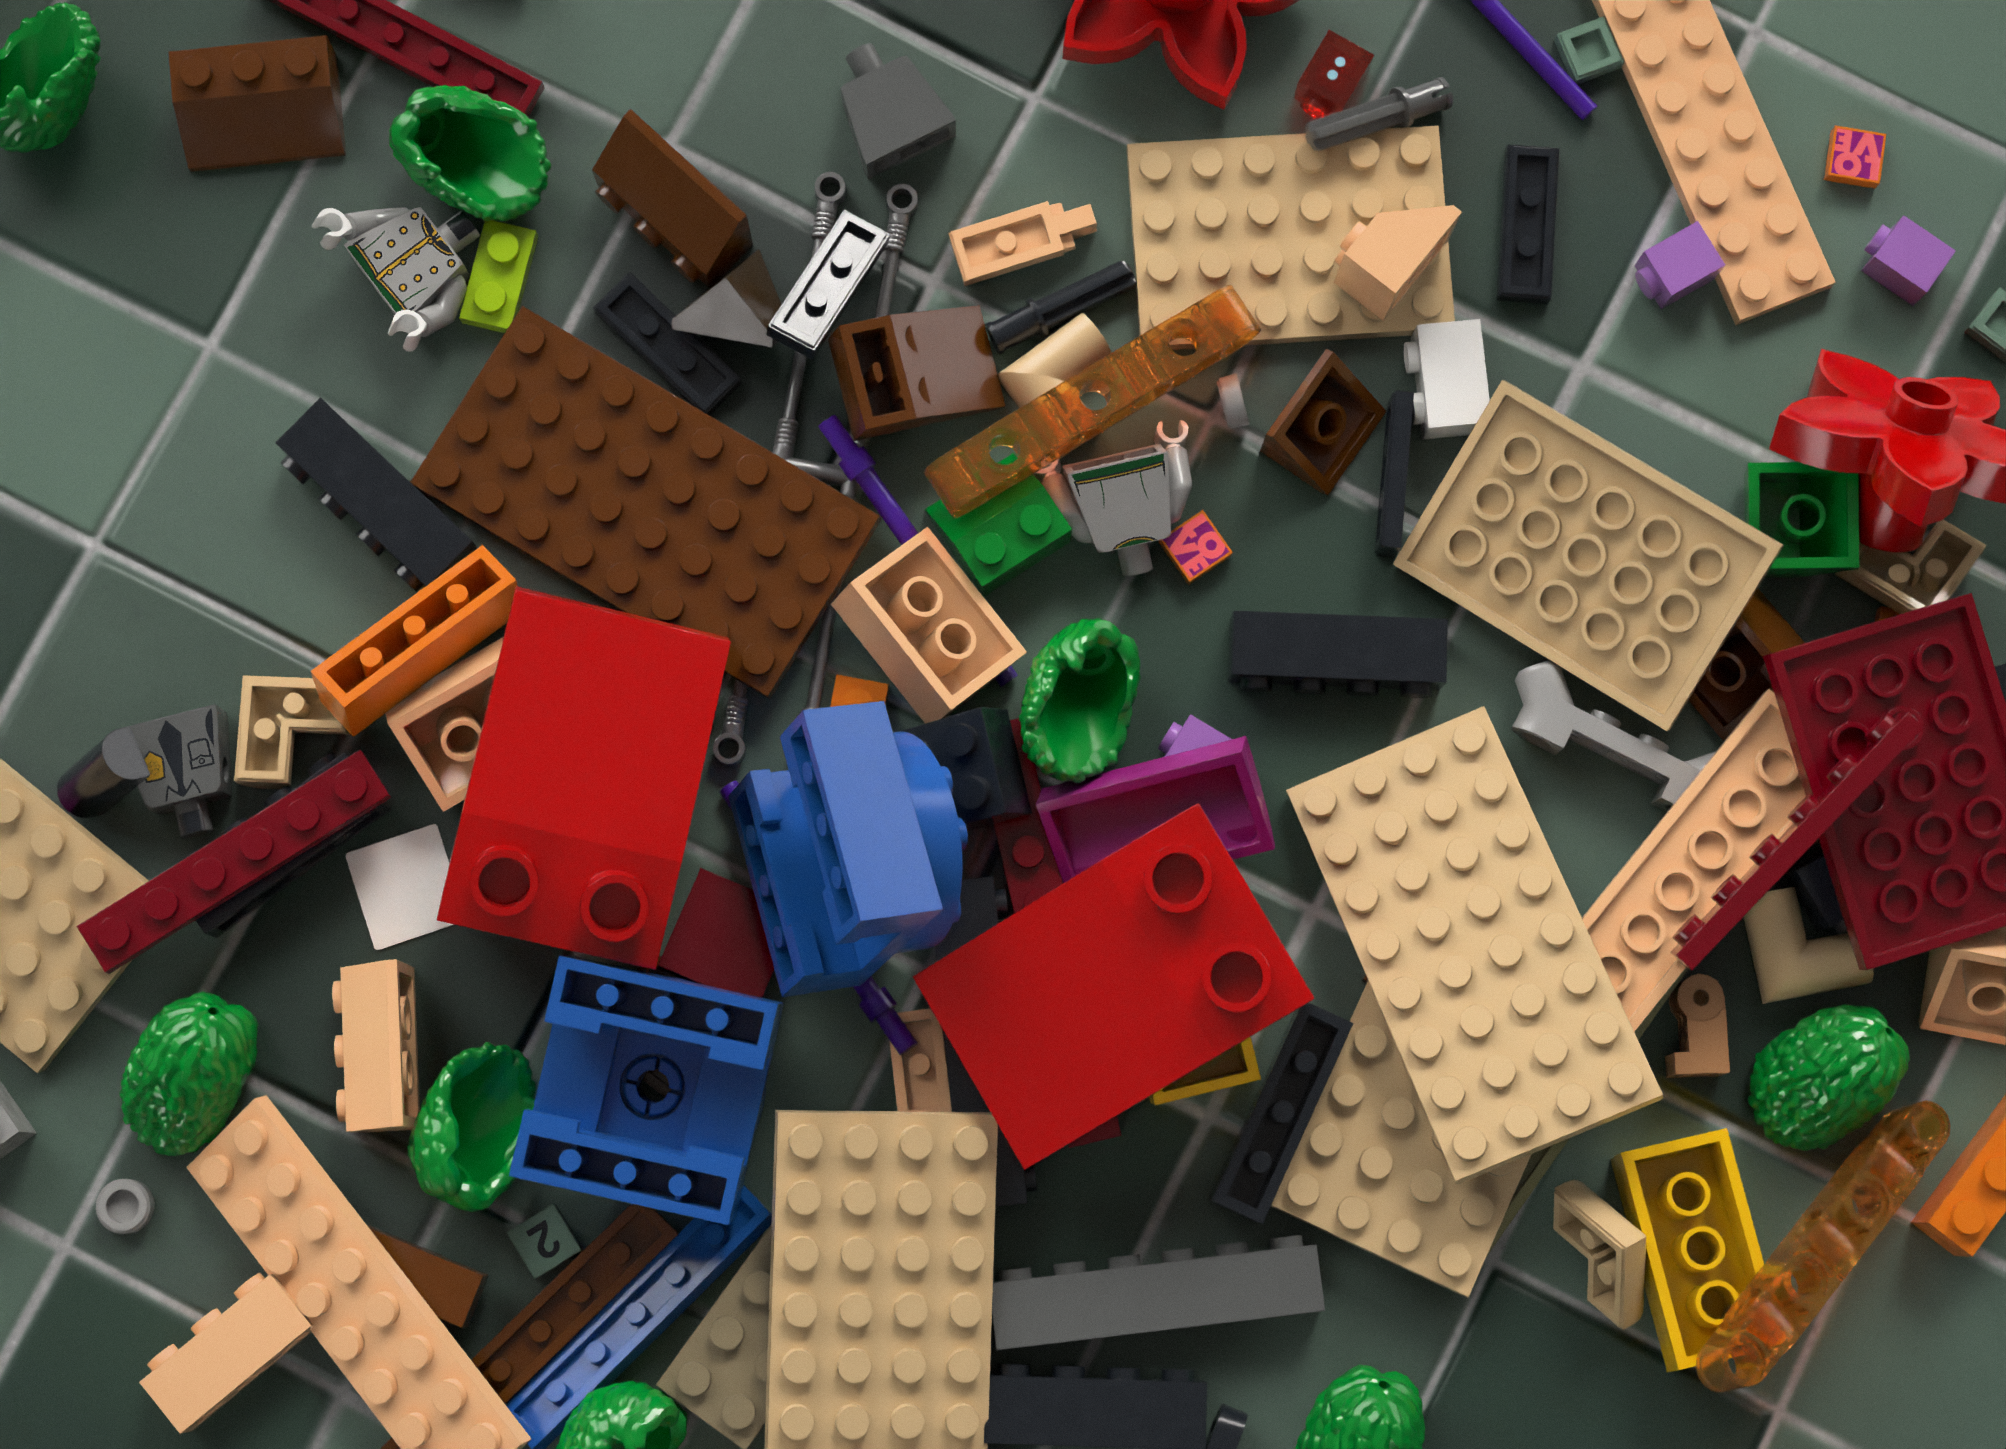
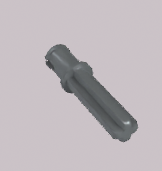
[1305,77,1453,151]

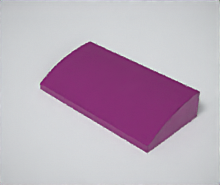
[1036,736,1275,883]

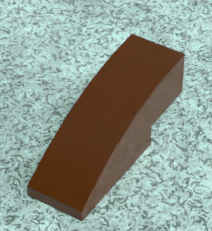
[366,1224,489,1328]

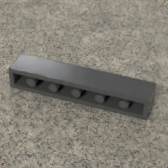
[992,1235,1325,1350]

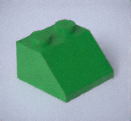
[925,453,1072,597]
[1744,462,1860,578]

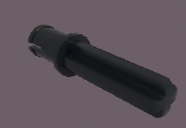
[985,261,1136,355]

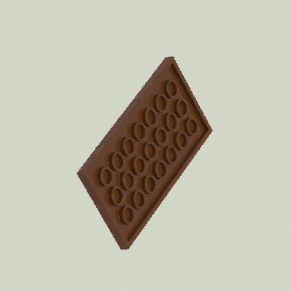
[410,306,881,700]

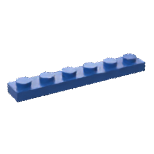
[506,1185,772,1449]

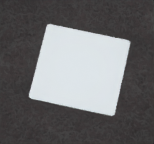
[346,824,455,950]

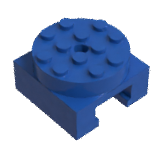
[728,701,968,997]
[509,955,784,1225]

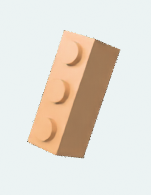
[139,1273,313,1434]

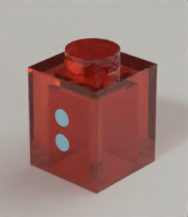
[1294,30,1374,119]

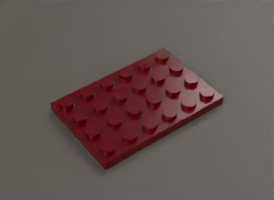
[1763,593,2006,970]

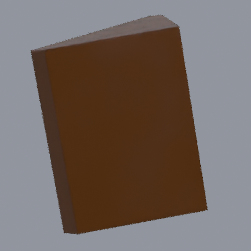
[1260,349,1387,495]

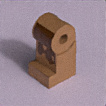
[1665,974,1730,1078]

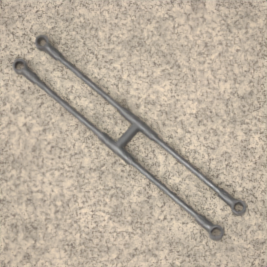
[713,172,918,767]

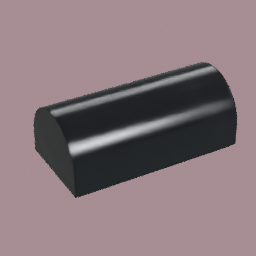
[57,727,150,818]

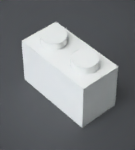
[1404,319,1490,440]

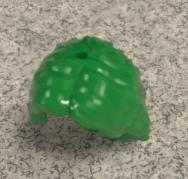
[0,2,101,153]
[389,85,552,222]
[1019,618,1141,784]
[119,991,259,1156]
[1747,1005,1910,1151]
[407,1042,536,1212]
[1295,1365,1425,1449]
[555,1381,687,1449]

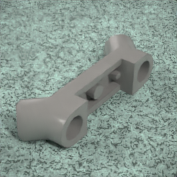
[1511,660,1716,812]

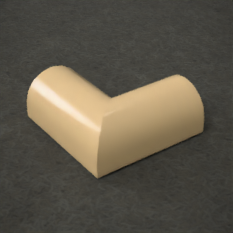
[997,313,1112,459]
[1836,519,1987,614]
[234,676,350,789]
[1744,887,1874,1004]
[1553,1180,1647,1330]

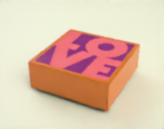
[1824,125,1887,189]
[1158,510,1233,585]

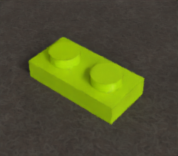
[459,220,539,333]

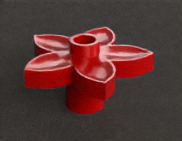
[1062,0,1300,110]
[1769,349,2006,552]

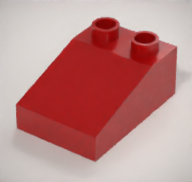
[437,586,731,970]
[913,803,1315,1170]

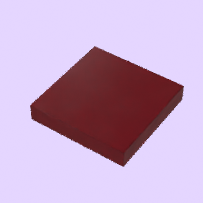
[657,868,774,998]

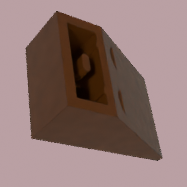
[828,305,1006,441]

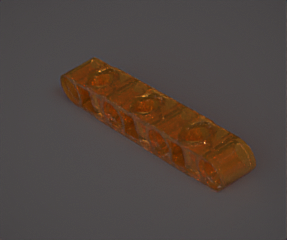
[924,285,1261,518]
[1696,1100,1951,1393]

